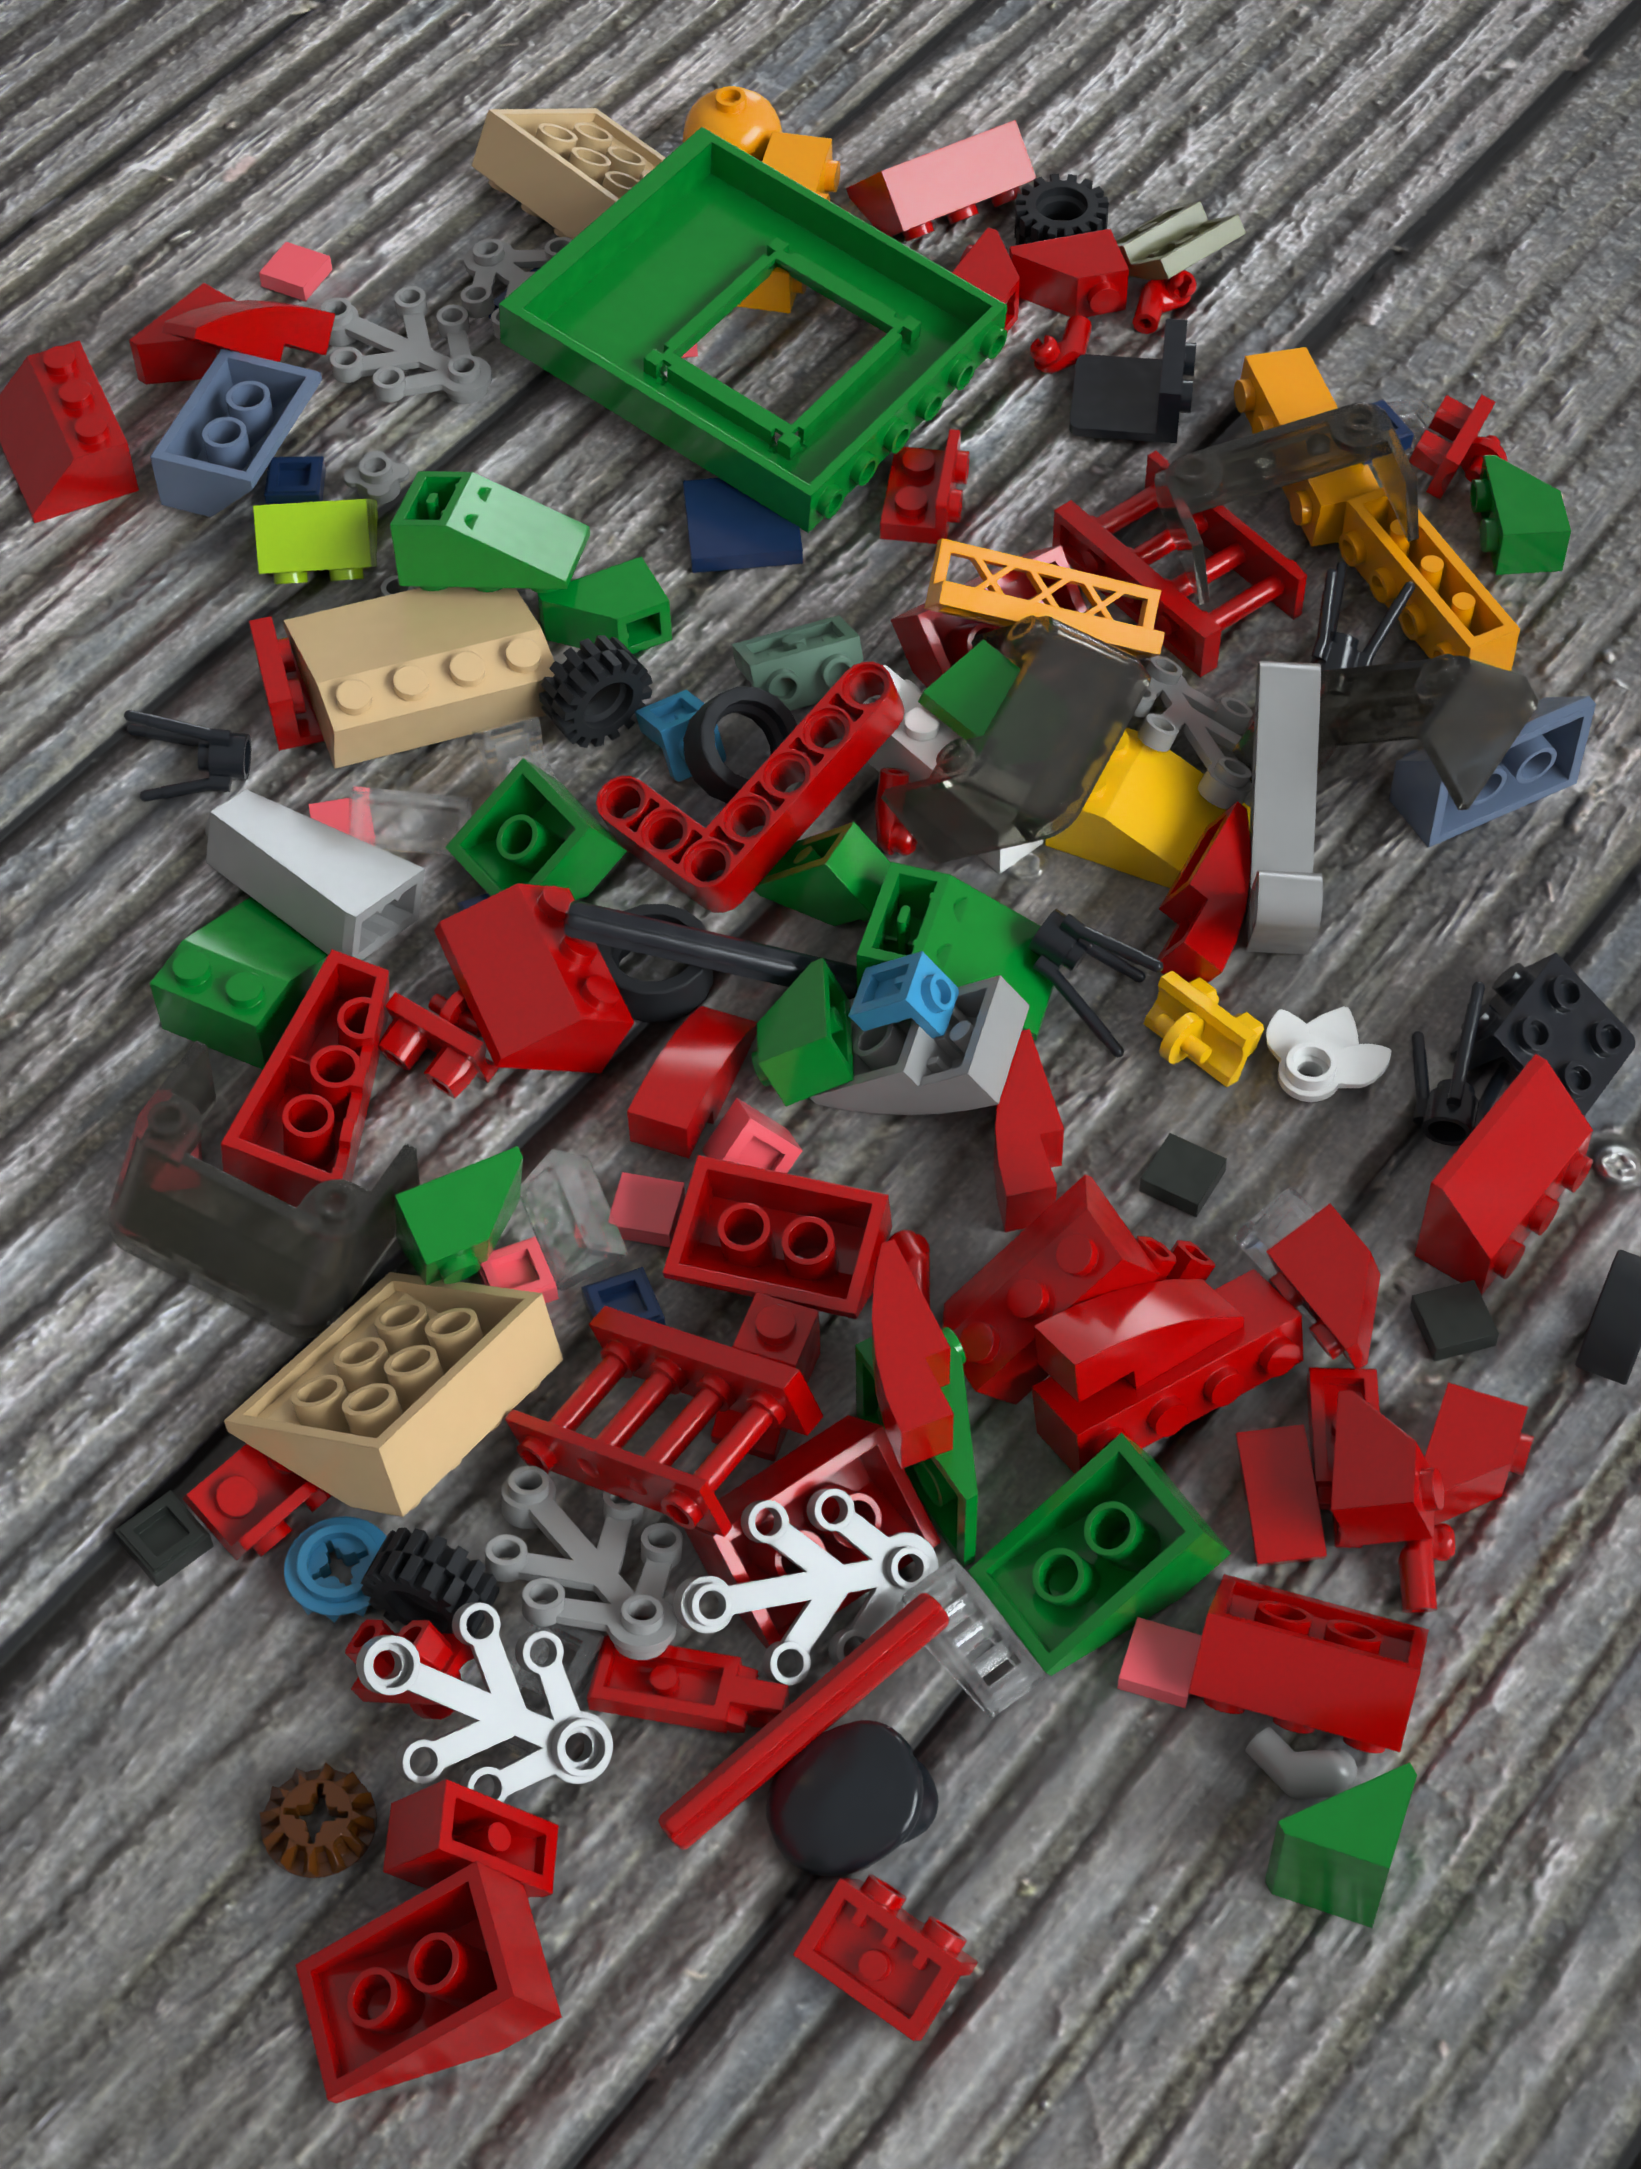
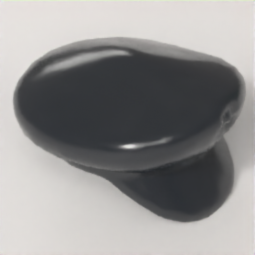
[766,1720,939,1877]

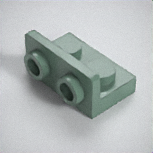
[731,615,864,711]

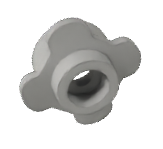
[344,451,410,505]

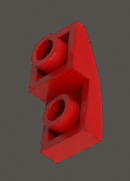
[1235,1424,1327,1567]

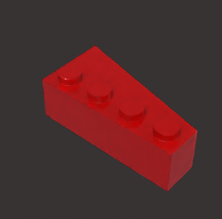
[221,949,389,1228]

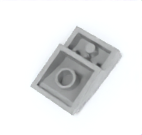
[809,975,1030,1115]

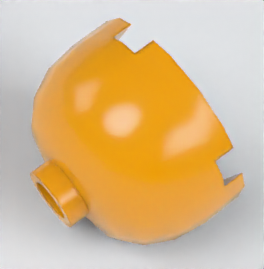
[682,86,783,161]

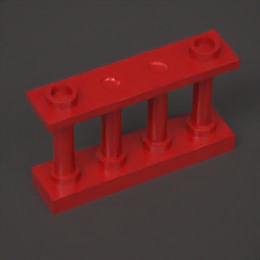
[1052,450,1307,678]
[505,1306,824,1537]

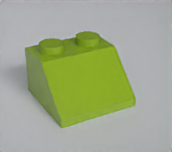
[253,499,378,584]

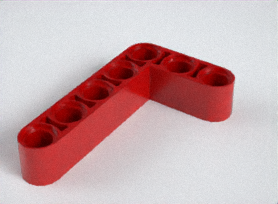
[596,662,905,913]

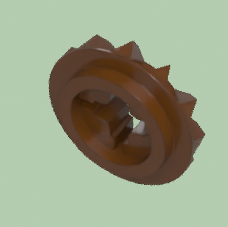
[259,1762,377,1878]

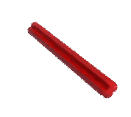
[658,1593,950,1850]

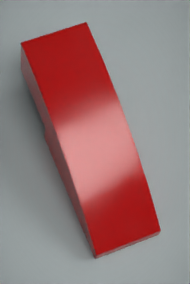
[162,300,335,362]
[1157,801,1251,983]
[627,1006,758,1159]
[994,1029,1064,1233]
[872,1239,954,1469]
[1034,1279,1244,1403]

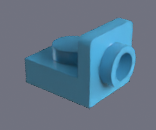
[635,690,726,782]
[849,951,959,1038]

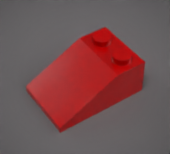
[295,1861,562,2103]

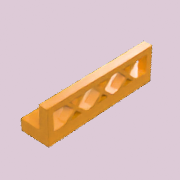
[924,538,1165,659]

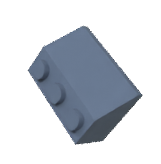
[150,348,322,517]
[1389,696,1596,848]

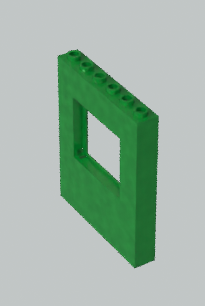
[499,127,1007,533]

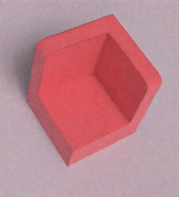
[702,1098,803,1173]

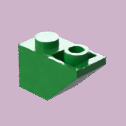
[1470,455,1571,575]
[537,556,672,654]

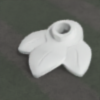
[1266,1006,1392,1102]

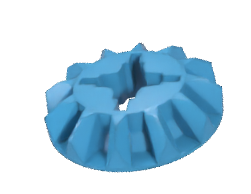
[284,1516,387,1623]

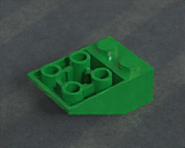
[390,471,590,593]
[856,862,1054,1041]

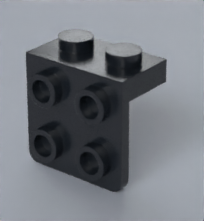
[1069,318,1197,443]
[1450,953,1635,1117]

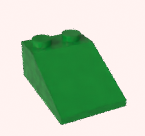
[150,897,328,1070]
[855,1327,978,1568]
[968,1432,1231,1676]

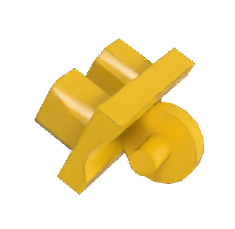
[1143,971,1264,1087]

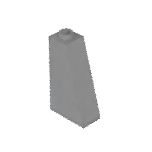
[205,789,425,960]

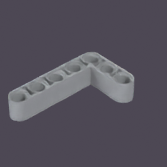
[1245,661,1323,955]

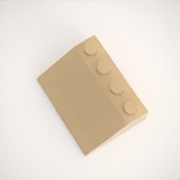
[471,108,666,239]
[283,587,555,769]
[224,1272,563,1517]

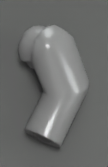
[1245,1727,1357,1799]

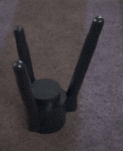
[1311,560,1415,688]
[124,710,252,802]
[1028,909,1163,1058]
[1412,981,1511,1146]

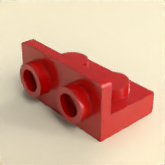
[880,429,970,544]
[249,616,324,751]
[183,1443,332,1561]
[793,1874,978,2041]

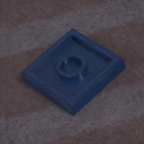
[683,478,803,573]

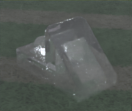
[472,716,556,790]

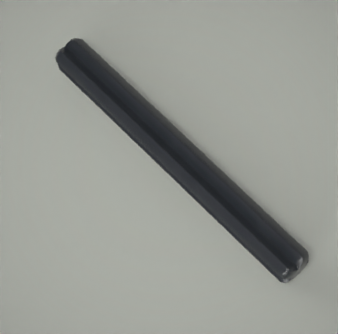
[564,900,857,999]

